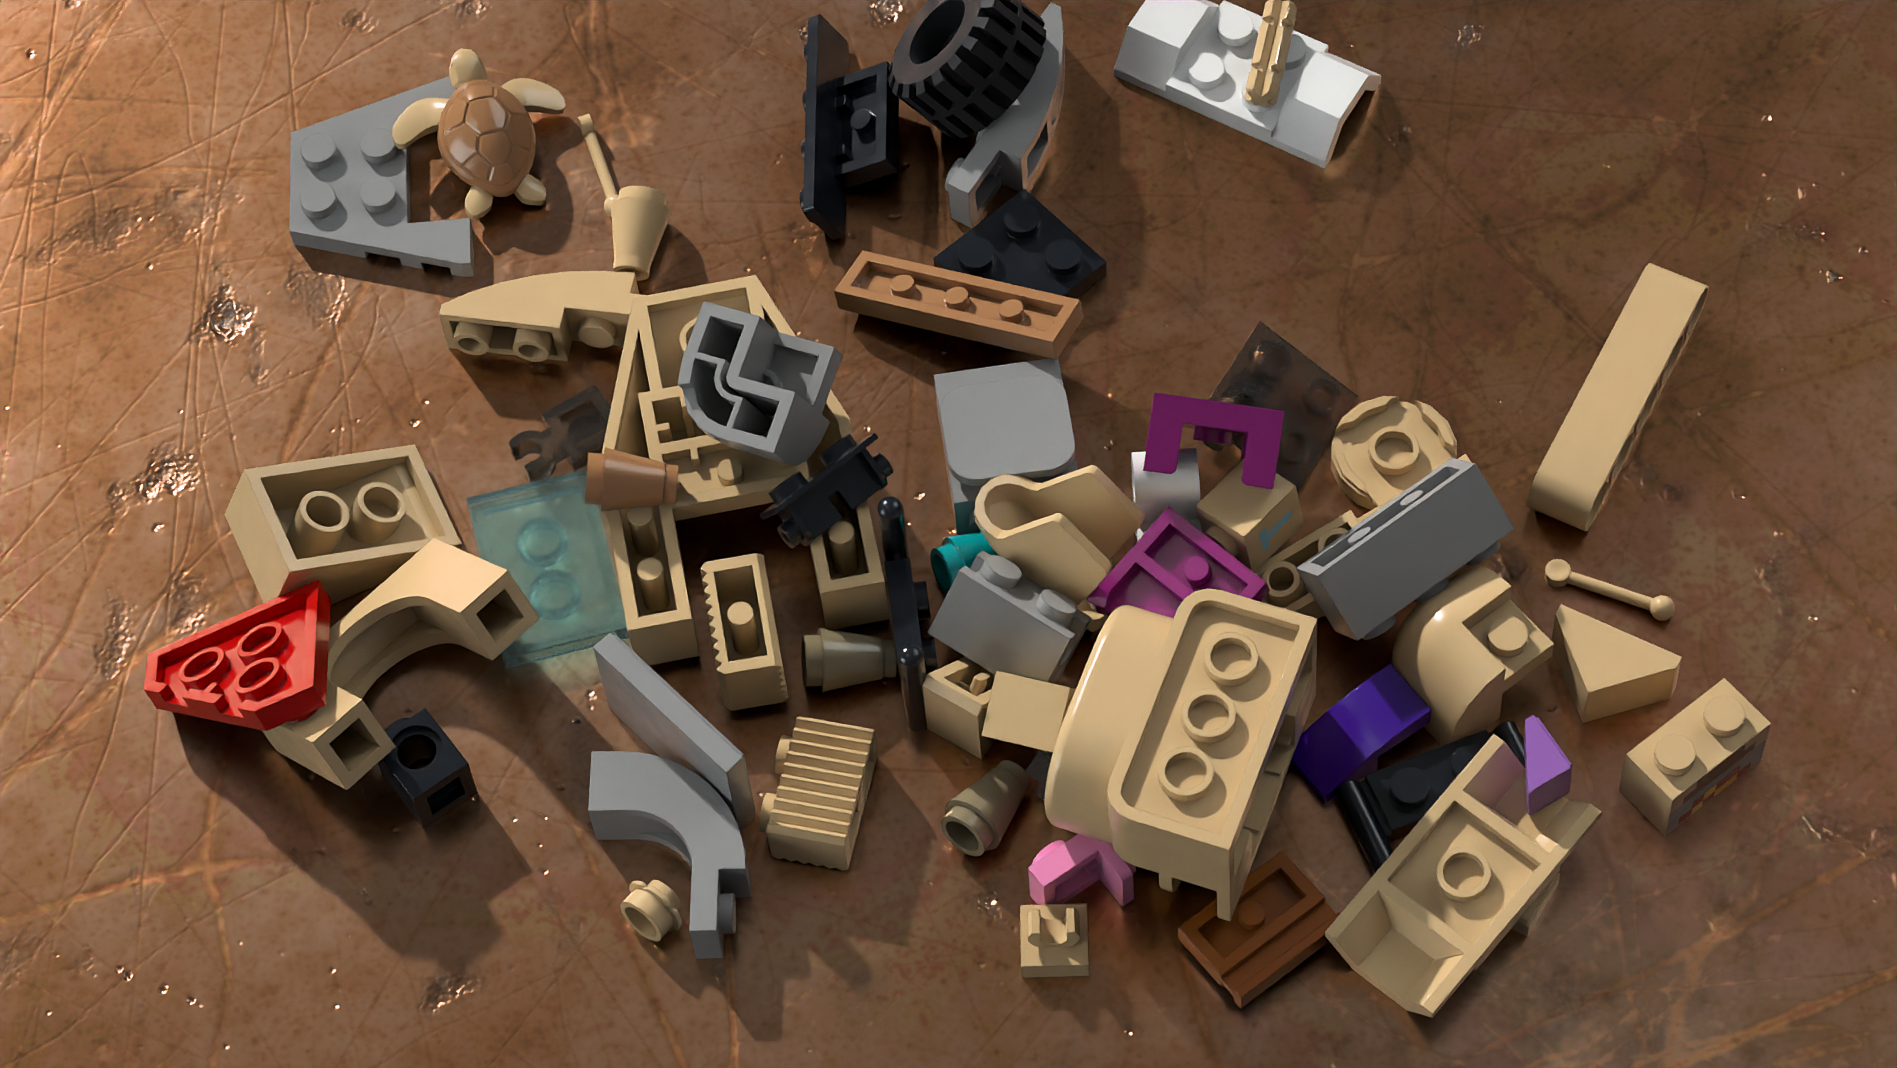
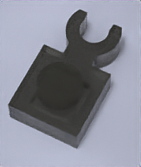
[509,385,611,484]

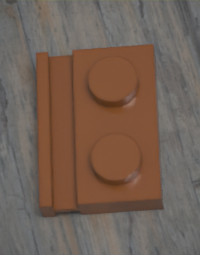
[1178,850,1340,1008]

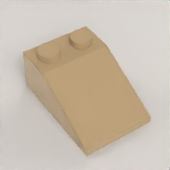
[224,444,462,605]

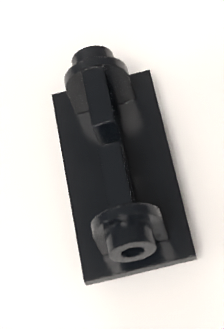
[759,433,894,548]

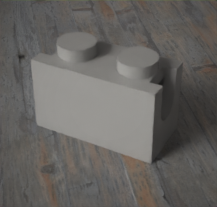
[927,550,1092,684]

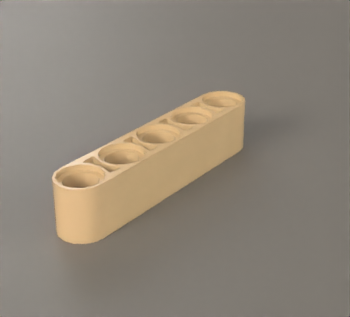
[1526,263,1709,531]

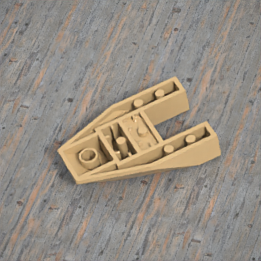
[602,275,890,665]

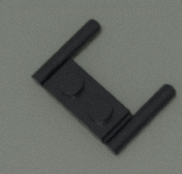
[877,496,938,731]
[1335,721,1525,874]

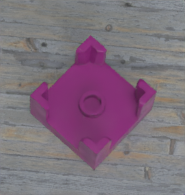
[1143,392,1285,489]

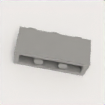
[1296,458,1515,641]

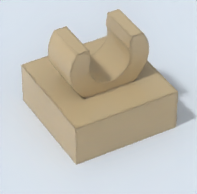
[1020,903,1089,978]

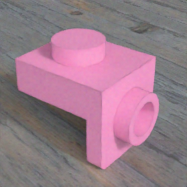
[1028,834,1136,906]

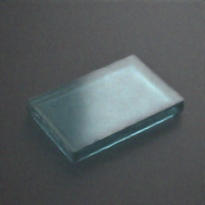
[466,469,629,669]

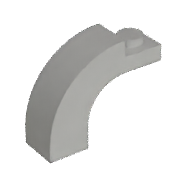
[588,751,752,959]

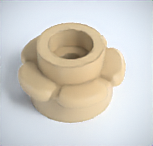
[620,880,682,941]

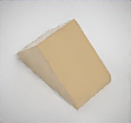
[1551,604,1682,723]
[922,657,996,759]

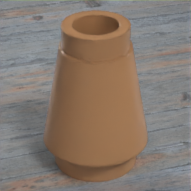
[585,447,678,512]

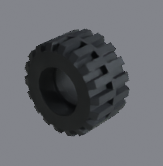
[888,0,1046,138]

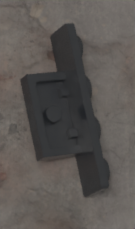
[800,14,899,240]

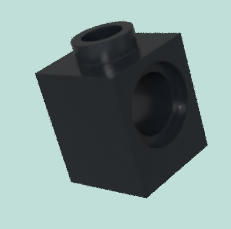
[378,708,478,829]

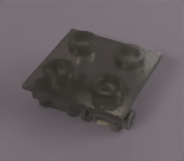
[1203,321,1358,492]

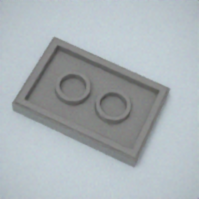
[593,633,756,830]

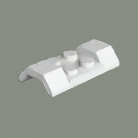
[1114,0,1381,169]

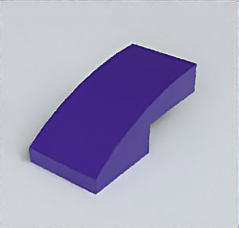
[1290,663,1431,804]

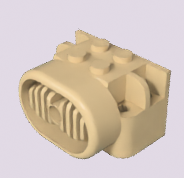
[1044,589,1317,921]

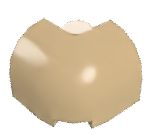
[1391,564,1554,746]

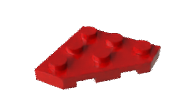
[144,579,331,731]

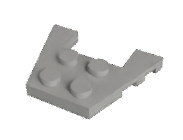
[289,76,474,277]

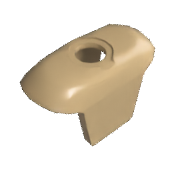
[974,465,1145,632]

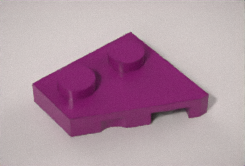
[1086,506,1270,618]

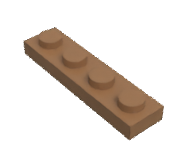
[834,250,1084,360]

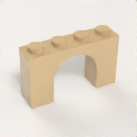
[262,538,540,790]

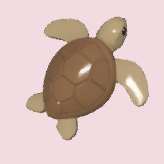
[392,48,566,220]

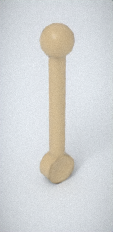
[578,114,619,217]
[1544,559,1675,621]

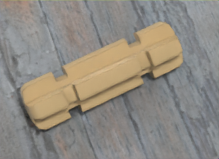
[1245,0,1297,108]

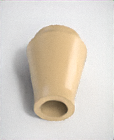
[611,186,671,281]

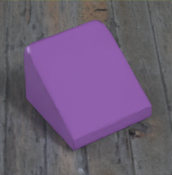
[1524,715,1572,815]

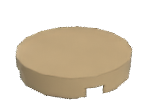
[1331,396,1457,510]

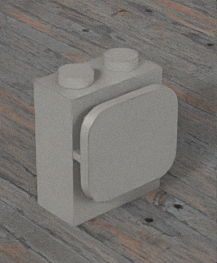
[934,358,1078,535]

